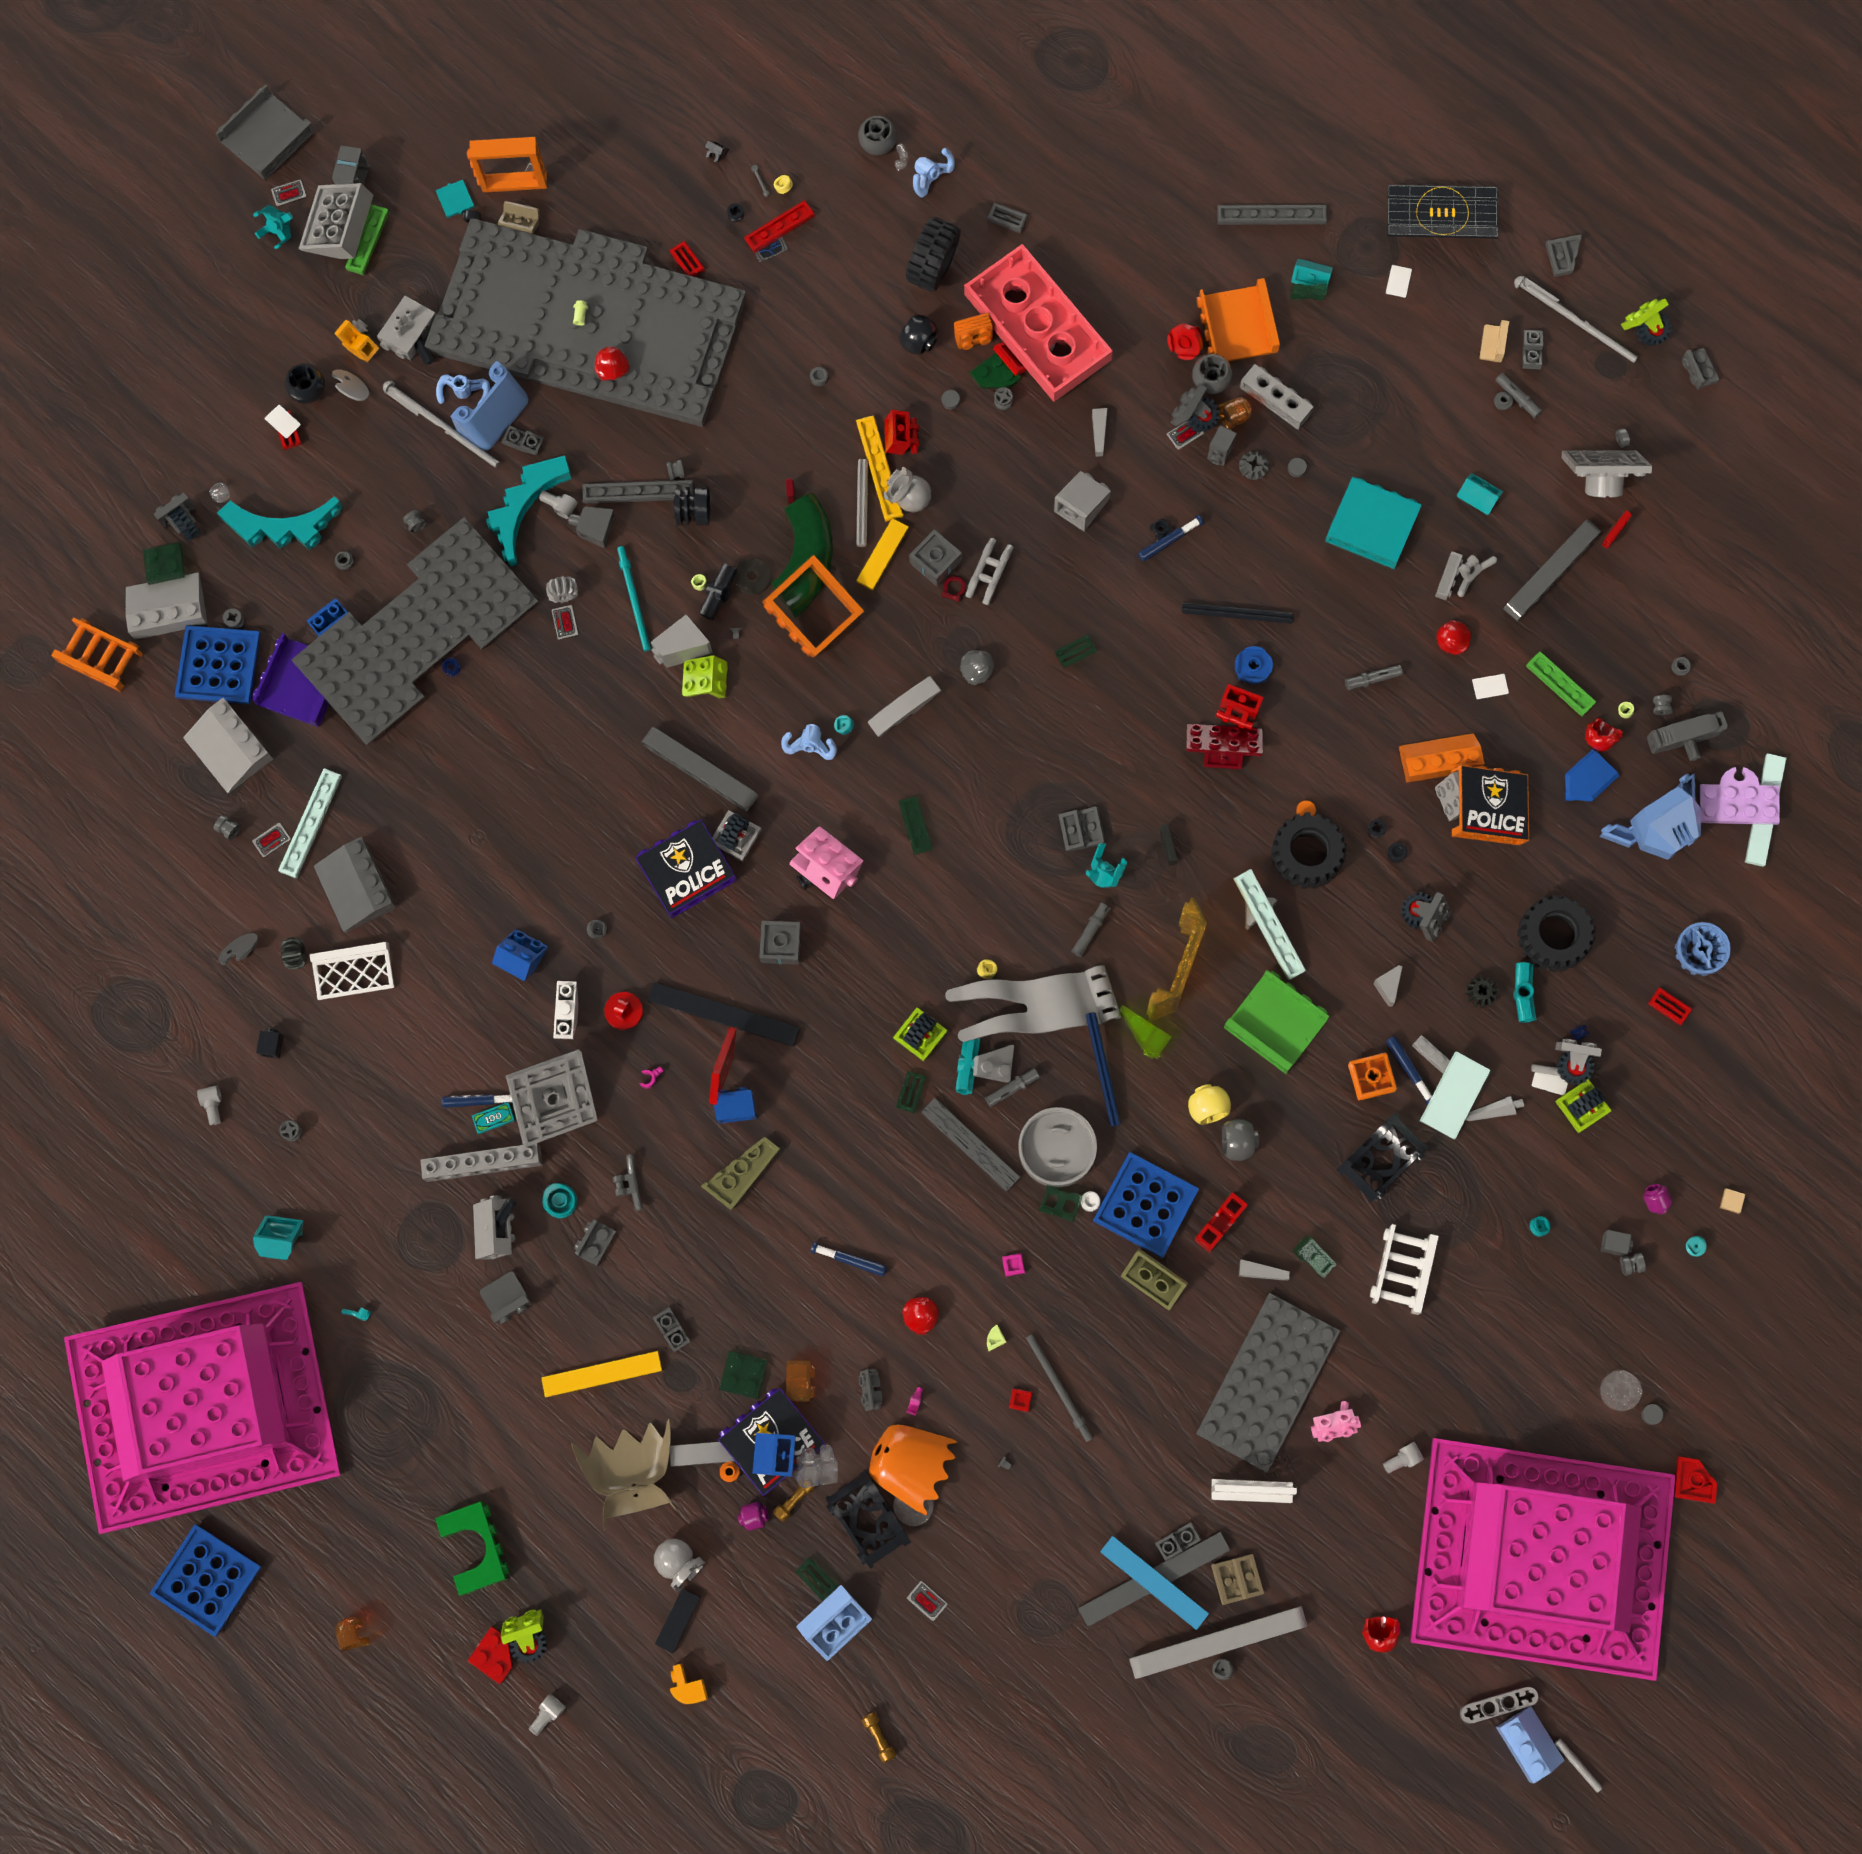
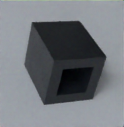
[256,1028,284,1059]

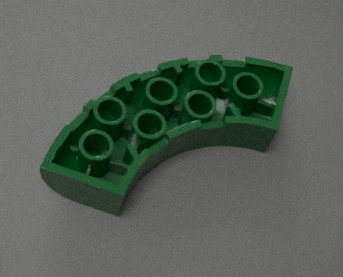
[771,493,833,618]

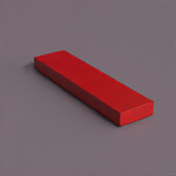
[744,200,815,254]

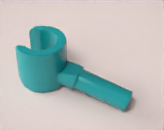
[342,1307,371,1321]

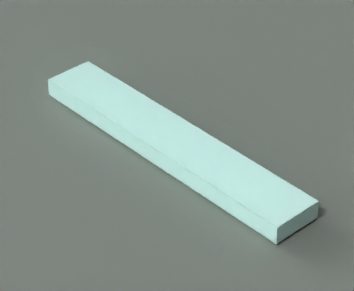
[1745,753,1786,867]
[278,769,342,879]
[1233,869,1306,980]

